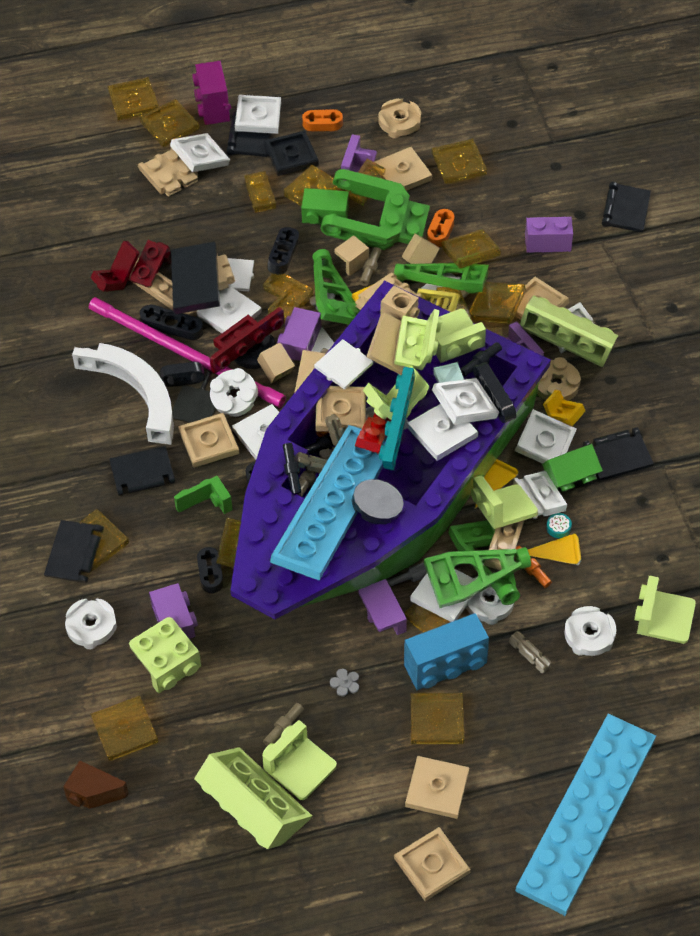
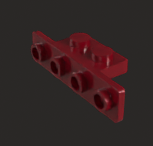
[210,307,284,373]

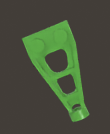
[312,249,360,325]
[394,263,489,293]
[448,520,520,605]
[424,547,531,608]

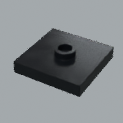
[264,130,319,176]

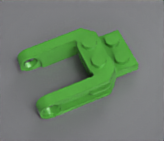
[321,169,430,250]

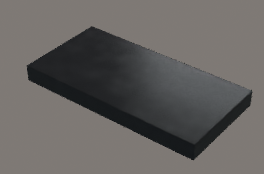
[171,241,220,314]

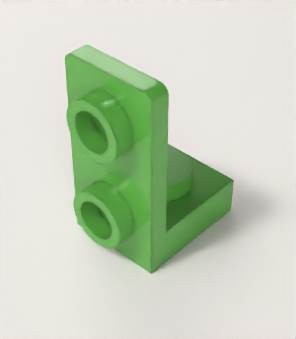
[174,476,233,514]

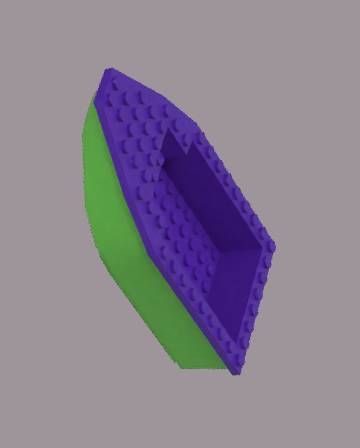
[230,280,551,620]

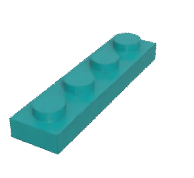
[379,367,415,470]

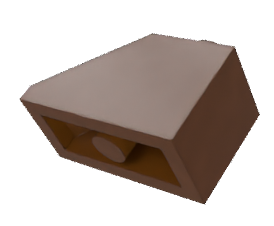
[63,761,129,809]

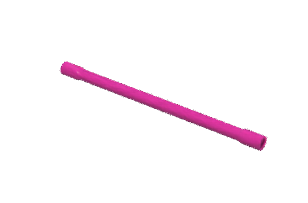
[89,297,286,408]

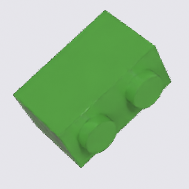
[301,188,349,224]
[542,444,603,492]

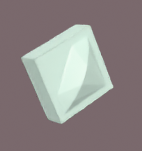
[434,362,464,383]

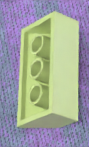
[520,295,618,367]
[194,747,312,849]

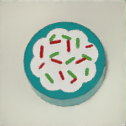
[546,513,572,538]

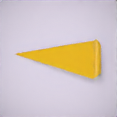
[475,459,518,509]
[528,533,581,565]

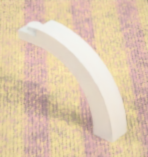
[72,343,174,445]

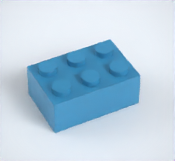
[404,613,489,690]

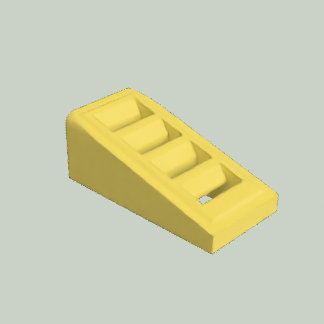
[417,288,460,312]

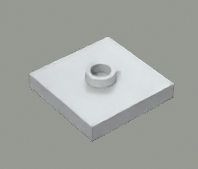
[235,95,281,134]
[170,133,230,172]
[197,285,262,333]
[432,378,499,425]
[232,404,279,460]
[407,404,478,461]
[515,409,577,463]
[410,569,476,622]

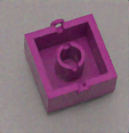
[192,61,231,125]

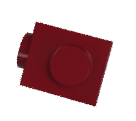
[130,240,171,288]
[90,241,140,292]

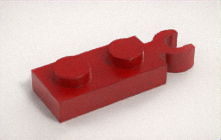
[355,412,391,453]

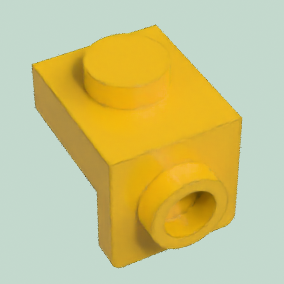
[543,390,585,426]

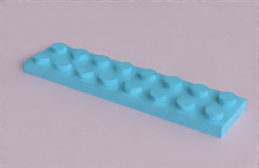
[270,425,387,581]
[516,714,656,916]

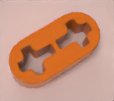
[302,109,343,132]
[427,209,455,247]

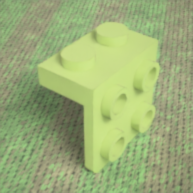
[394,309,442,370]
[435,309,486,363]
[363,367,429,420]
[471,475,538,529]
[634,576,696,644]
[129,617,201,694]
[262,720,336,800]

